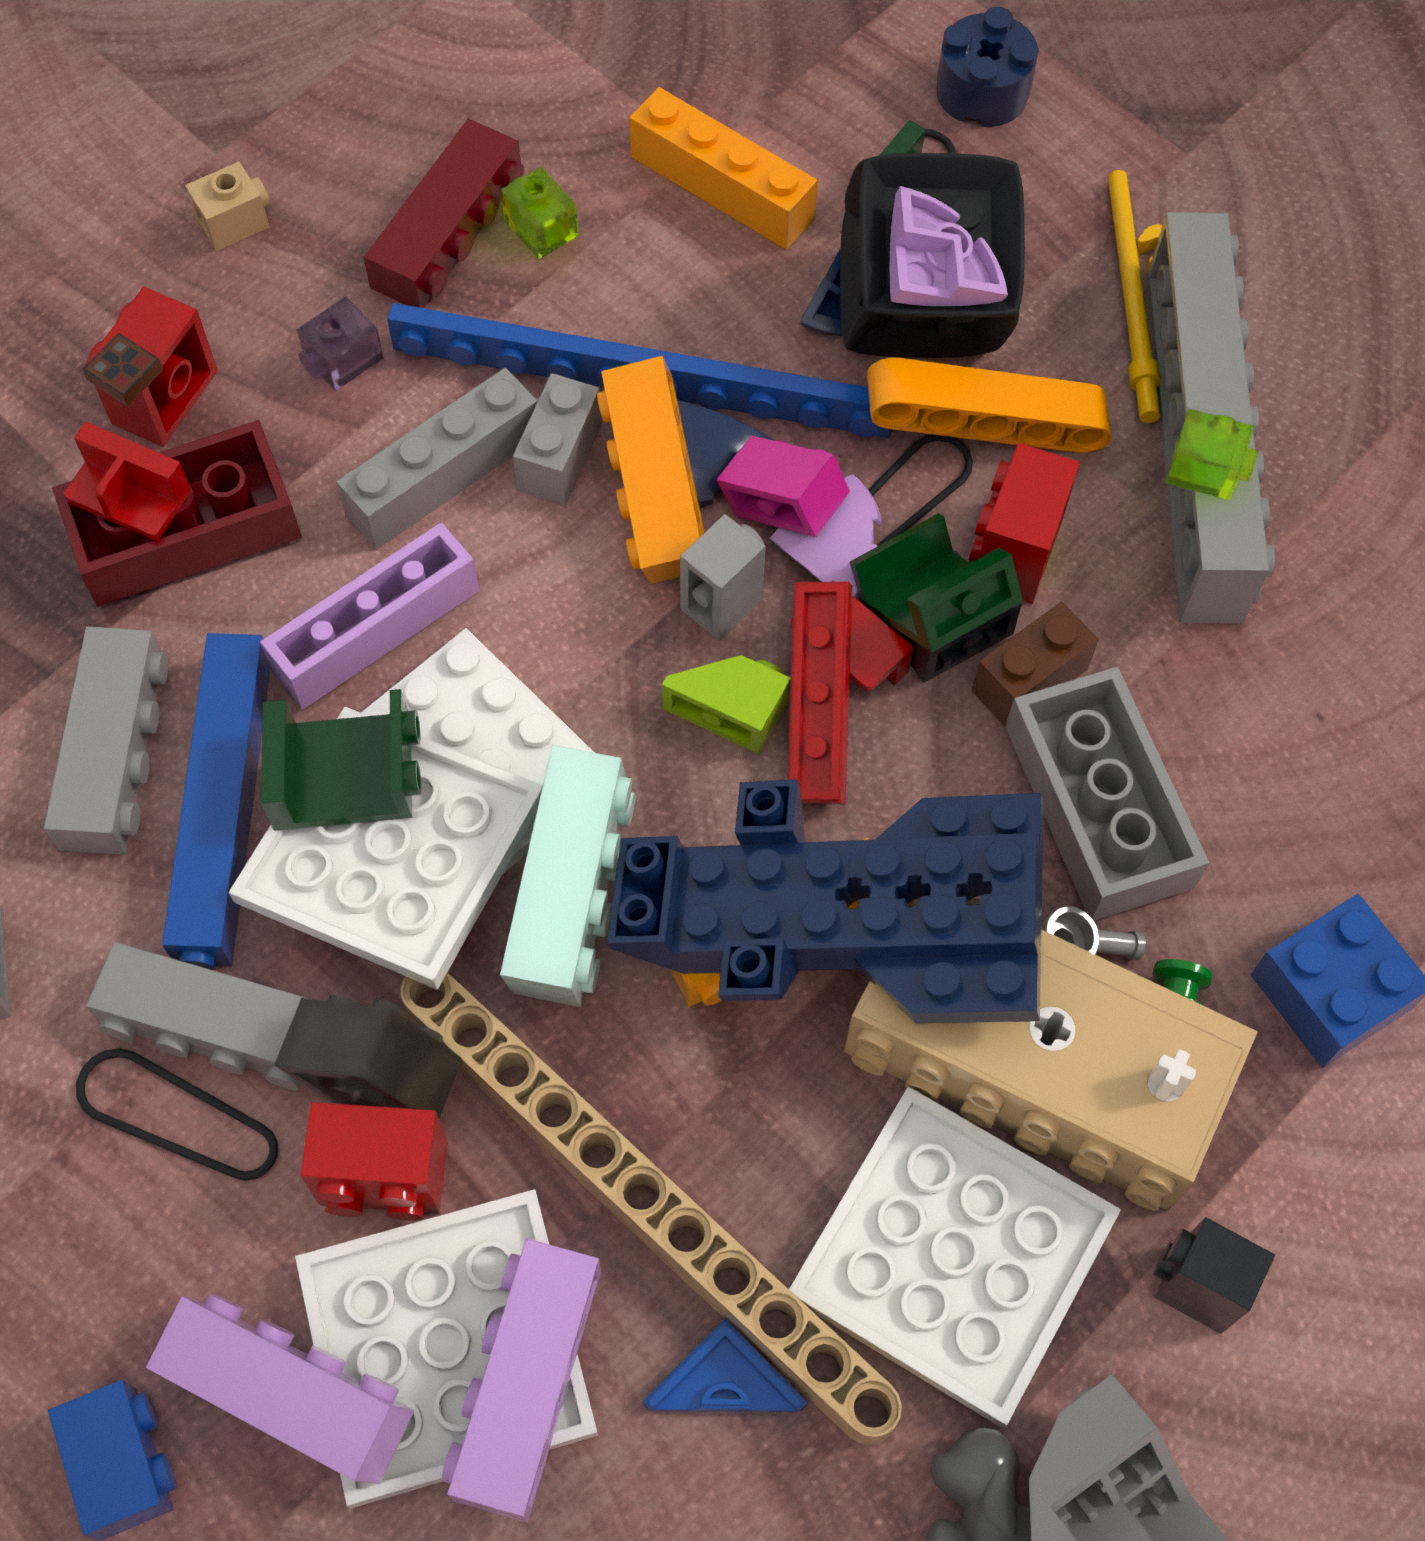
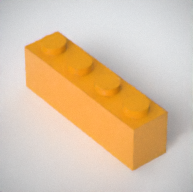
[629,87,818,250]
[597,356,705,584]

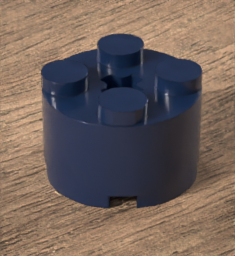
[936,7,1039,127]

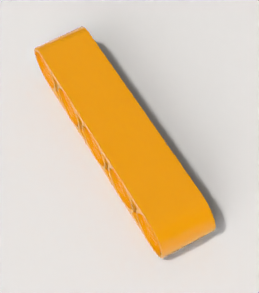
[867,358,1112,453]

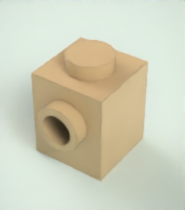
[185,162,271,251]

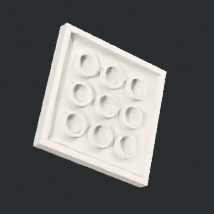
[361,628,595,875]
[228,707,543,990]
[789,1086,1121,1429]
[295,1189,598,1509]

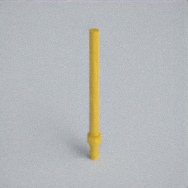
[1108,170,1161,423]

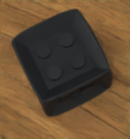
[840,153,1025,358]

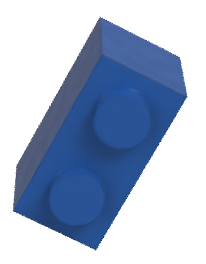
[48,1380,177,1541]

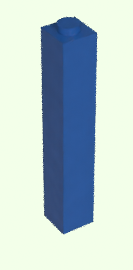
[162,633,270,970]

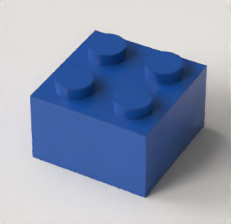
[1250,893,1425,1068]

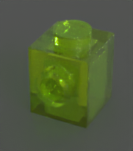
[501,166,579,260]
[1166,409,1258,500]

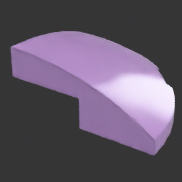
[889,186,1008,306]
[769,474,882,601]

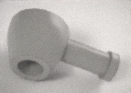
[1041,906,1146,960]

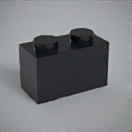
[1153,1217,1276,1334]

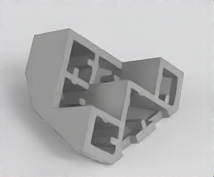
[1029,1374,1229,1541]

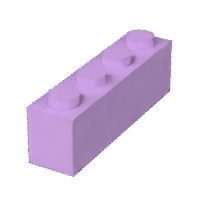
[260,522,479,710]
[442,1238,601,1523]
[146,1293,414,1484]

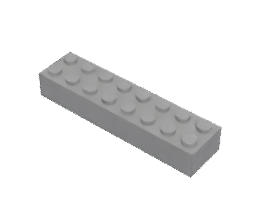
[1147,212,1275,624]

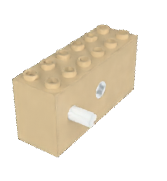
[844,898,1258,1211]

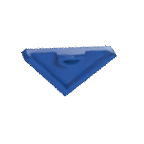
[643,1318,807,1412]

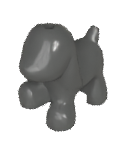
[925,1427,1031,1541]

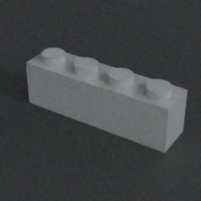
[336,367,538,550]
[44,626,169,855]
[86,942,344,1091]

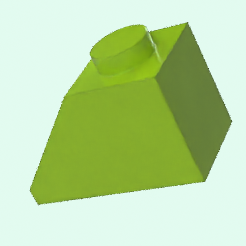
[662,655,791,754]

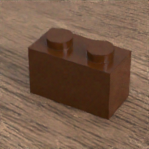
[971,601,1099,726]

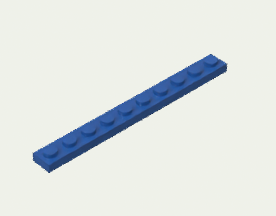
[387,303,890,438]

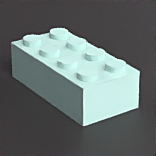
[500,745,636,1007]

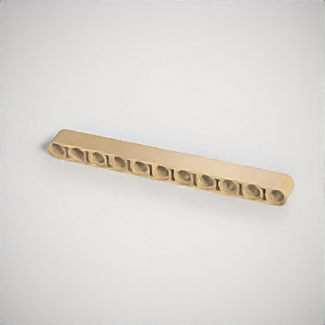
[400,972,902,1445]

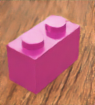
[716,436,850,537]

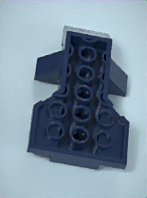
[607,779,1044,1024]

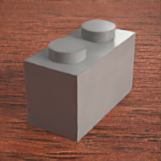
[513,373,602,506]
[680,514,766,641]

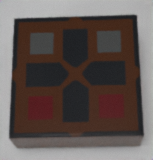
[82,333,163,406]

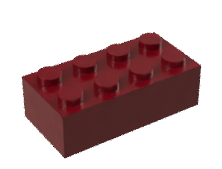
[52,420,302,607]

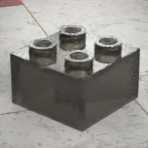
[274,994,462,1119]

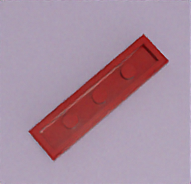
[788,581,853,805]

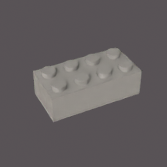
[1005,666,1209,921]

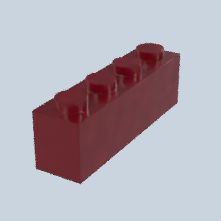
[363,118,524,308]

